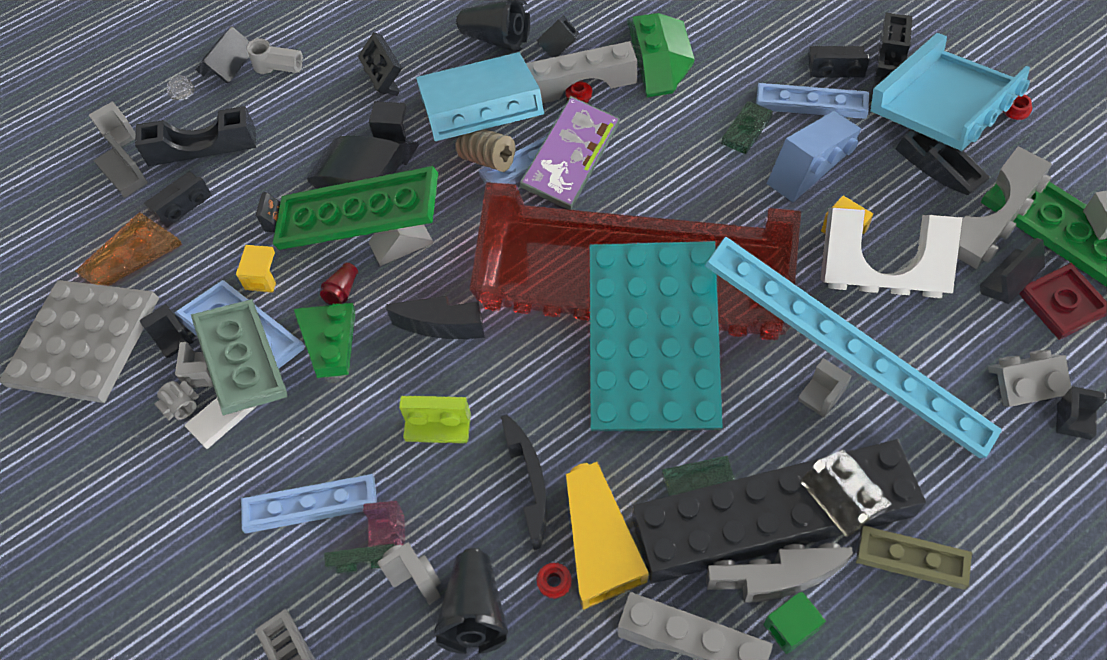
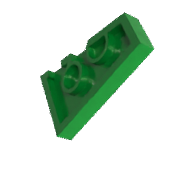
[294,303,356,378]

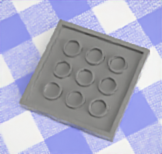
[0,280,159,403]

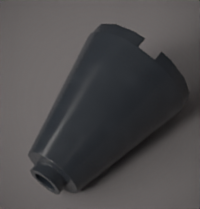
[456,0,530,51]
[434,548,508,654]

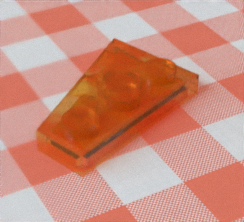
[75,212,182,286]

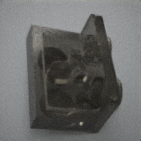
[801,450,892,537]

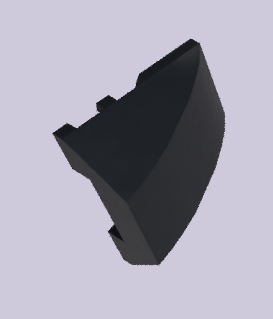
[307,135,419,189]

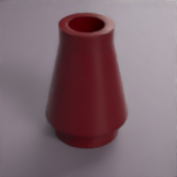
[320,262,358,305]

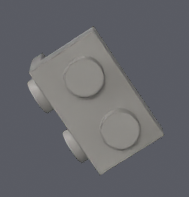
[988,350,1071,407]
[377,542,441,605]

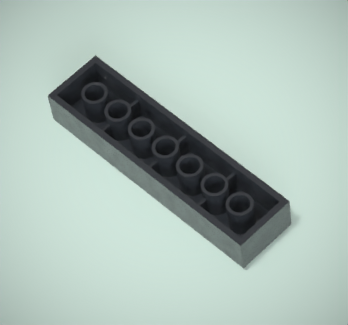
[632,439,926,584]

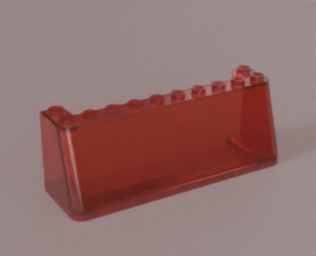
[470,182,801,340]

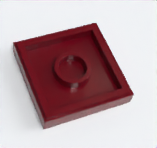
[1019,263,1107,340]

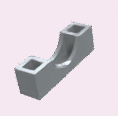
[526,41,637,103]
[957,146,1052,269]
[618,592,773,660]

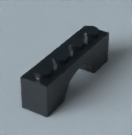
[135,106,256,167]

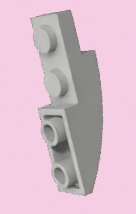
[706,543,853,603]

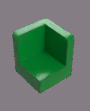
[763,592,826,655]

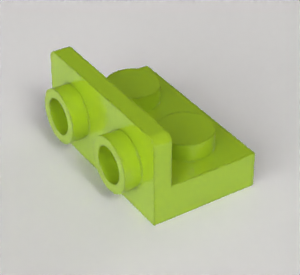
[399,396,471,443]

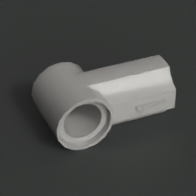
[246,38,303,74]

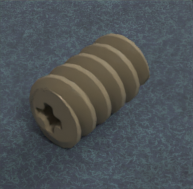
[455,129,515,172]

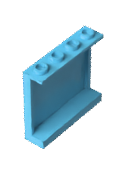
[871,33,1030,151]
[416,52,544,141]

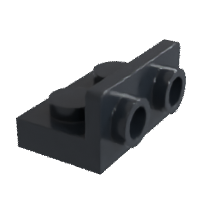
[358,32,402,96]
[808,46,870,78]
[144,171,212,228]

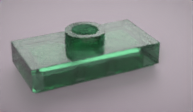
[721,101,773,154]
[662,455,735,496]

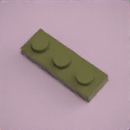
[856,525,972,590]

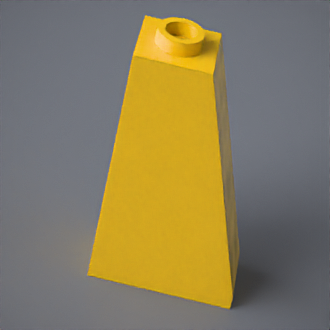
[566,462,649,610]

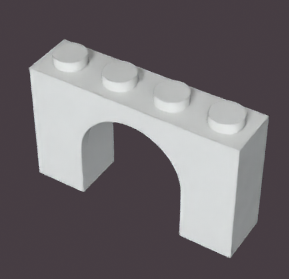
[821,208,962,298]

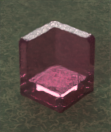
[363,501,405,550]

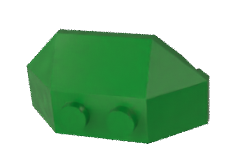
[627,13,695,97]

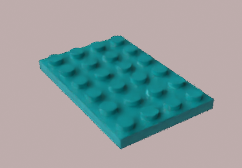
[590,241,723,431]

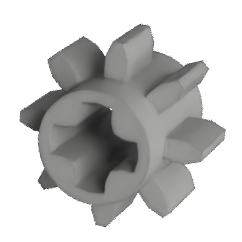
[155,380,199,420]

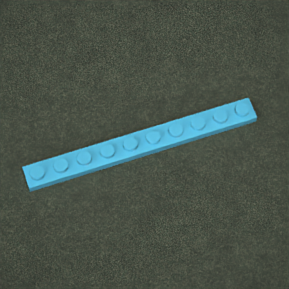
[705,237,1002,458]

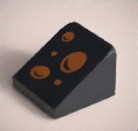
[256,192,281,232]

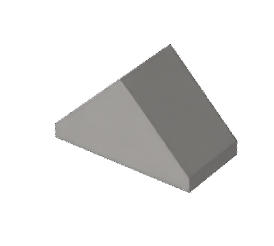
[369,224,433,266]

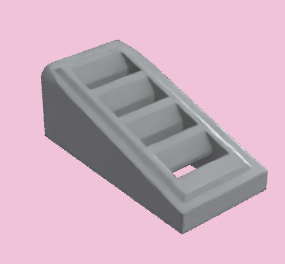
[255,609,315,660]

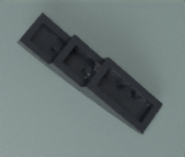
[871,12,913,101]

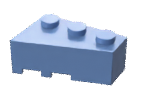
[767,111,861,202]

